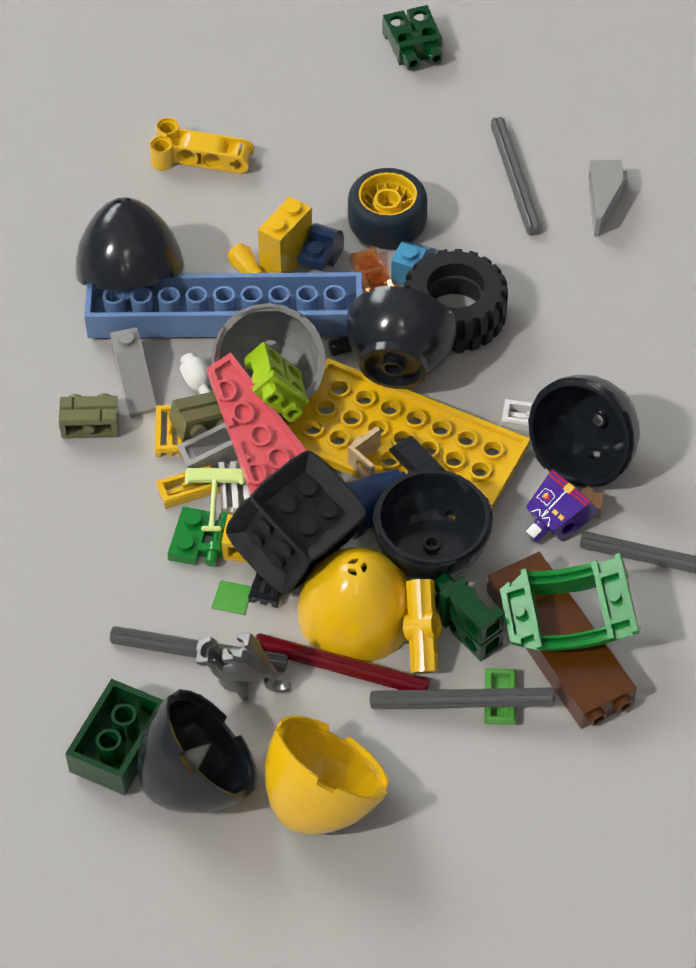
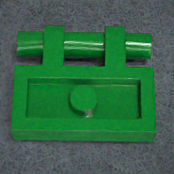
[167,507,228,567]

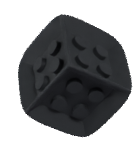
[226,450,367,595]

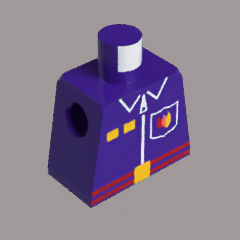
[525,469,599,543]

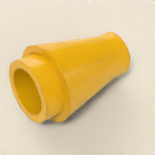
[227,243,263,273]

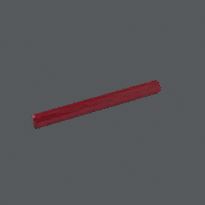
[255,633,430,690]

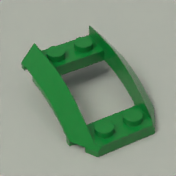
[500,553,641,651]

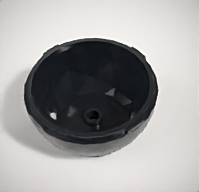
[346,286,458,389]
[528,375,640,488]
[373,468,493,581]

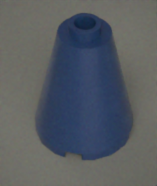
[345,469,406,540]

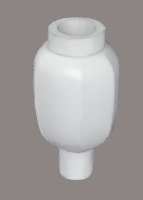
[179,353,211,394]

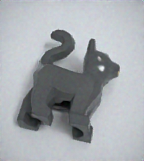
[196,633,291,701]

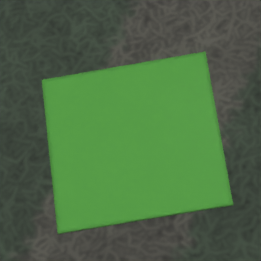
[211,580,252,615]

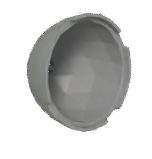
[211,303,326,415]

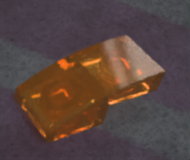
[349,247,393,292]

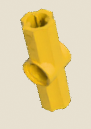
[403,579,442,673]

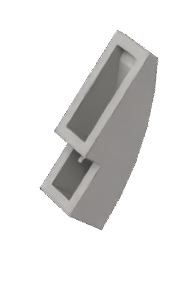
[177,422,238,468]

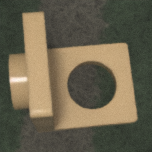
[348,426,381,477]

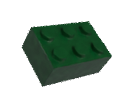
[65,678,164,796]

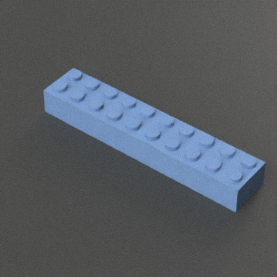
[84,272,362,338]

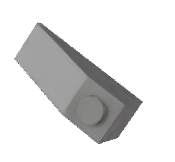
[588,160,628,236]
[110,327,157,417]

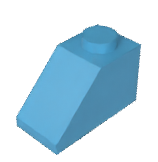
[391,241,435,286]

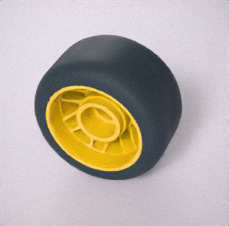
[348,168,428,249]

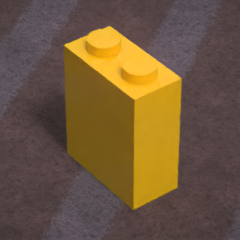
[258,196,312,273]

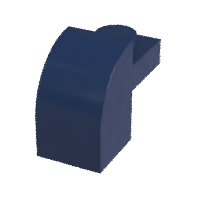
[297,223,344,271]

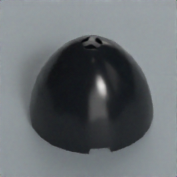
[76,197,185,290]
[137,689,257,813]

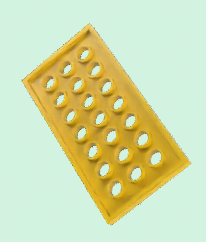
[285,358,530,518]

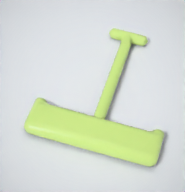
[185,468,245,531]

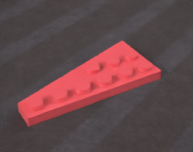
[206,353,307,495]

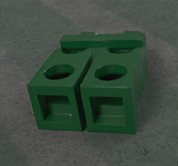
[382,5,442,70]
[434,573,505,662]

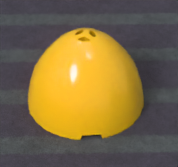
[297,547,409,662]
[265,715,389,835]

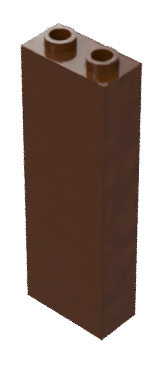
[487,551,637,729]

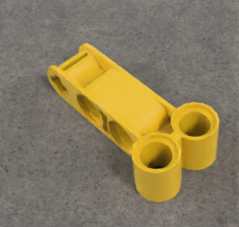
[149,117,255,173]

